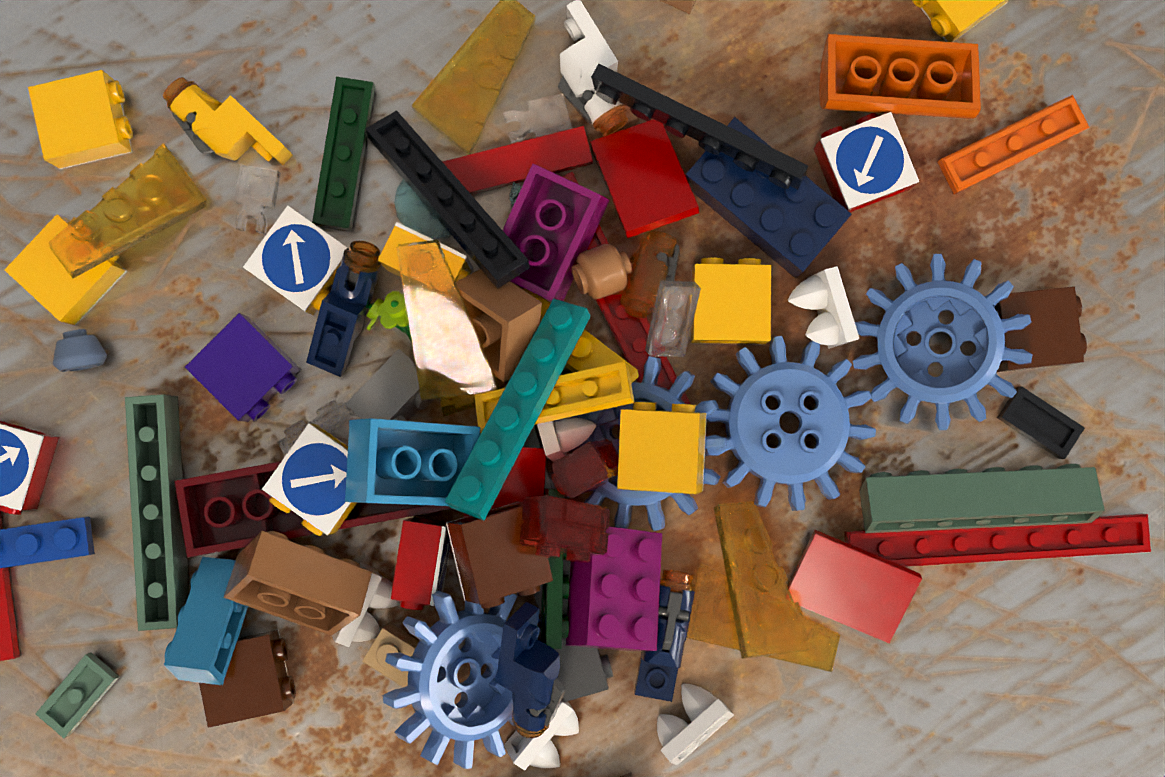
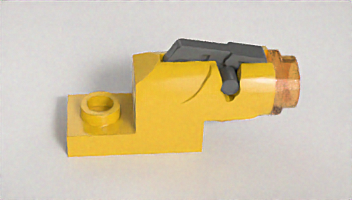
[163,77,293,165]

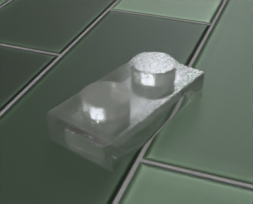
[645,281,701,357]
[277,400,357,455]

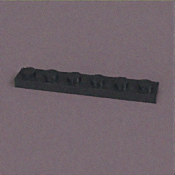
[591,63,808,190]
[366,110,529,289]

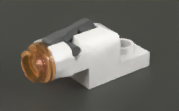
[558,0,629,136]

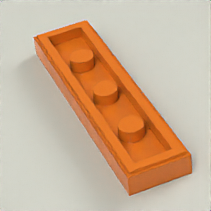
[937,95,1089,194]

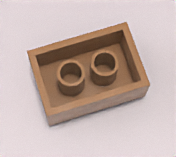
[223,531,372,636]

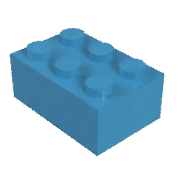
[345,418,480,506]

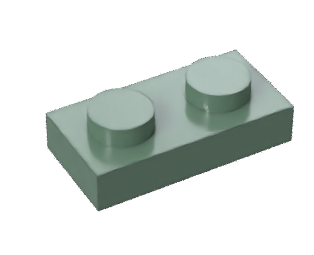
[35,652,120,738]

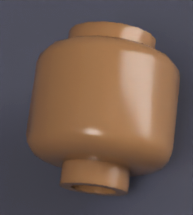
[571,244,632,299]

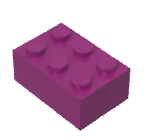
[503,164,610,301]
[565,525,662,651]

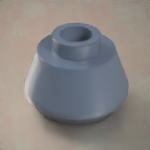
[52,329,107,372]

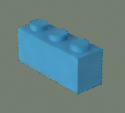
[164,557,248,685]

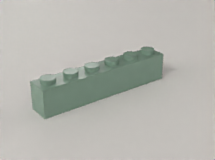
[125,394,189,631]
[859,464,1105,533]

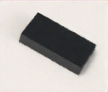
[997,386,1085,459]

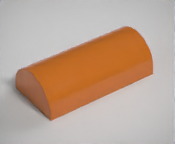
[819,34,981,119]

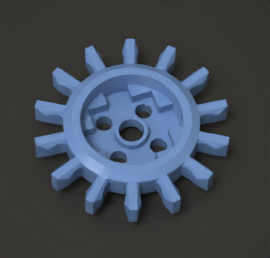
[852,254,1033,430]
[705,336,876,511]
[558,356,727,531]
[382,591,541,769]

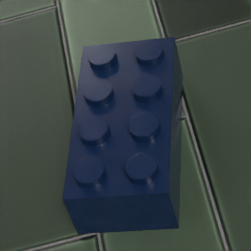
[685,117,852,278]

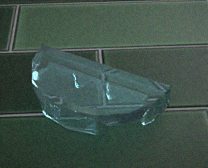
[394,179,452,240]

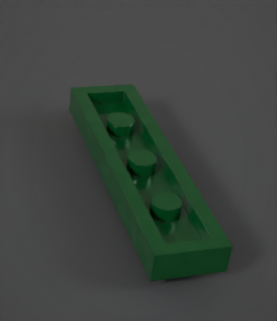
[312,76,375,231]
[541,488,570,649]

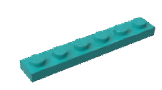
[445,299,591,521]

